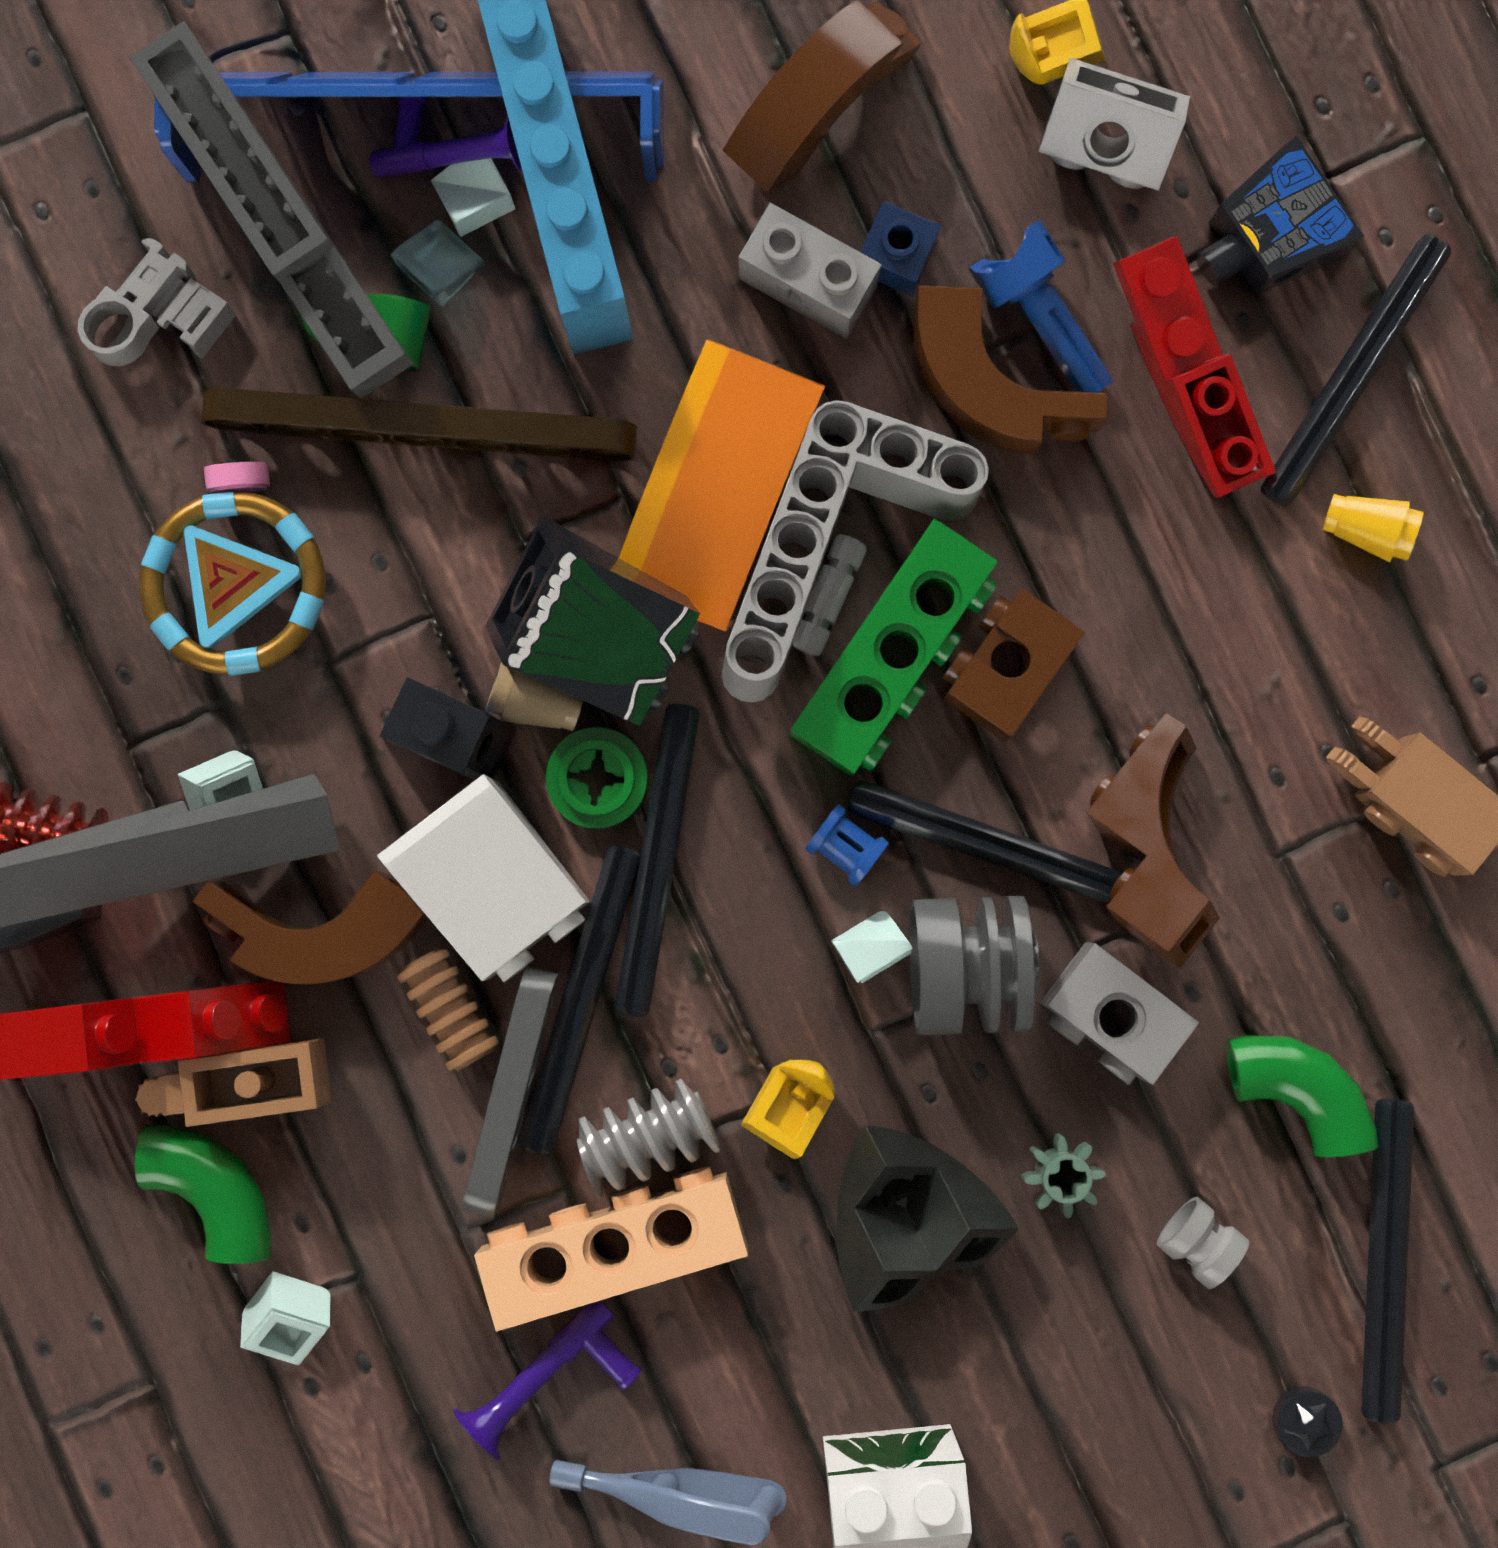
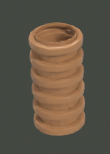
[397,948,499,1071]

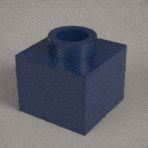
[860,201,941,297]

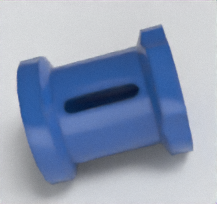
[804,804,889,887]

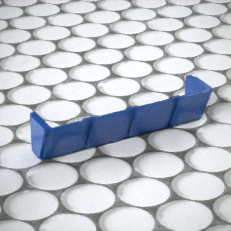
[154,71,664,182]

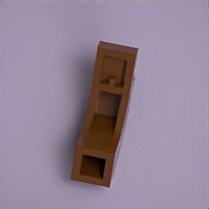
[722,0,922,193]
[913,286,1108,455]
[193,871,429,984]

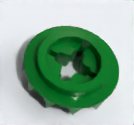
[546,727,648,829]

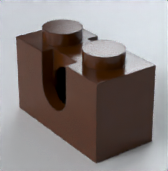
[942,588,1085,742]

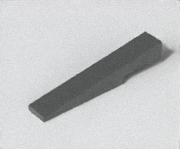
[129,21,414,399]
[0,774,340,928]

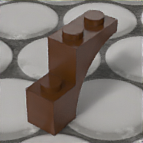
[1086,713,1220,969]

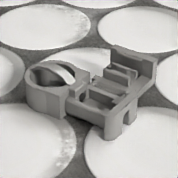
[78,238,236,366]

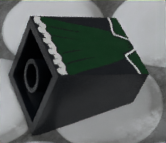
[485,516,700,726]

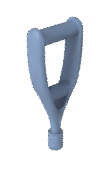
[550,1460,787,1545]

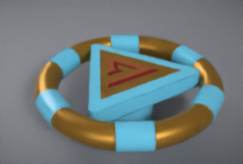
[139,490,326,676]

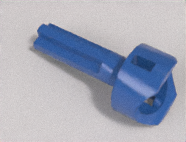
[968,219,1114,393]

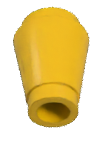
[1322,494,1424,563]

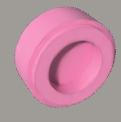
[204,462,270,494]

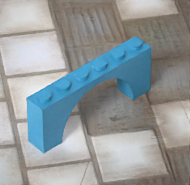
[478,0,633,355]

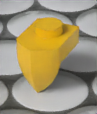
[1009,0,1106,85]
[740,1060,836,1159]

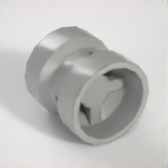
[1157,1197,1249,1289]

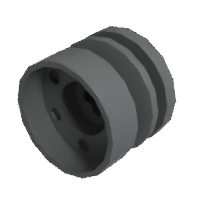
[909,896,1040,1035]

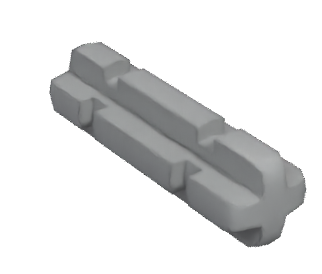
[792,534,867,656]

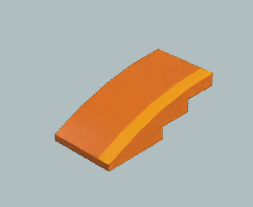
[619,339,826,632]

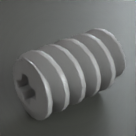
[577,1078,720,1199]

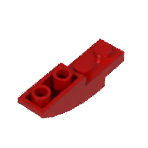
[1113,236,1276,498]

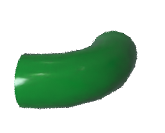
[1225,1035,1379,1157]
[135,1125,272,1264]

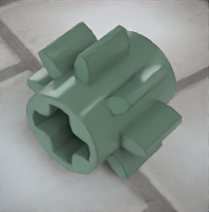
[1021,1133,1106,1218]

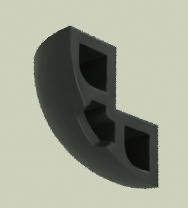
[836,1125,1019,1312]

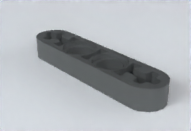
[463,966,559,1219]

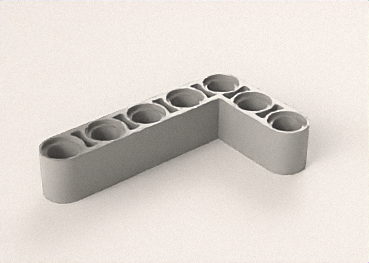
[721,400,989,702]

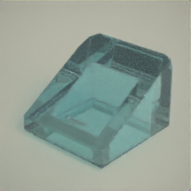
[391,219,485,307]

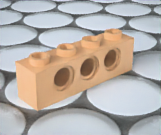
[474,1167,748,1332]

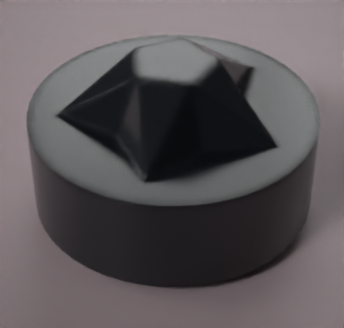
[1272,1386,1343,1457]

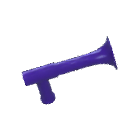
[370,97,523,178]
[453,1300,642,1460]

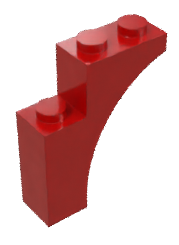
[0,980,291,1080]

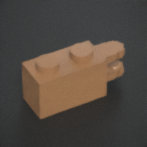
[1326,716,1498,877]
[135,1038,332,1127]

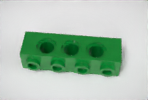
[789,518,999,777]

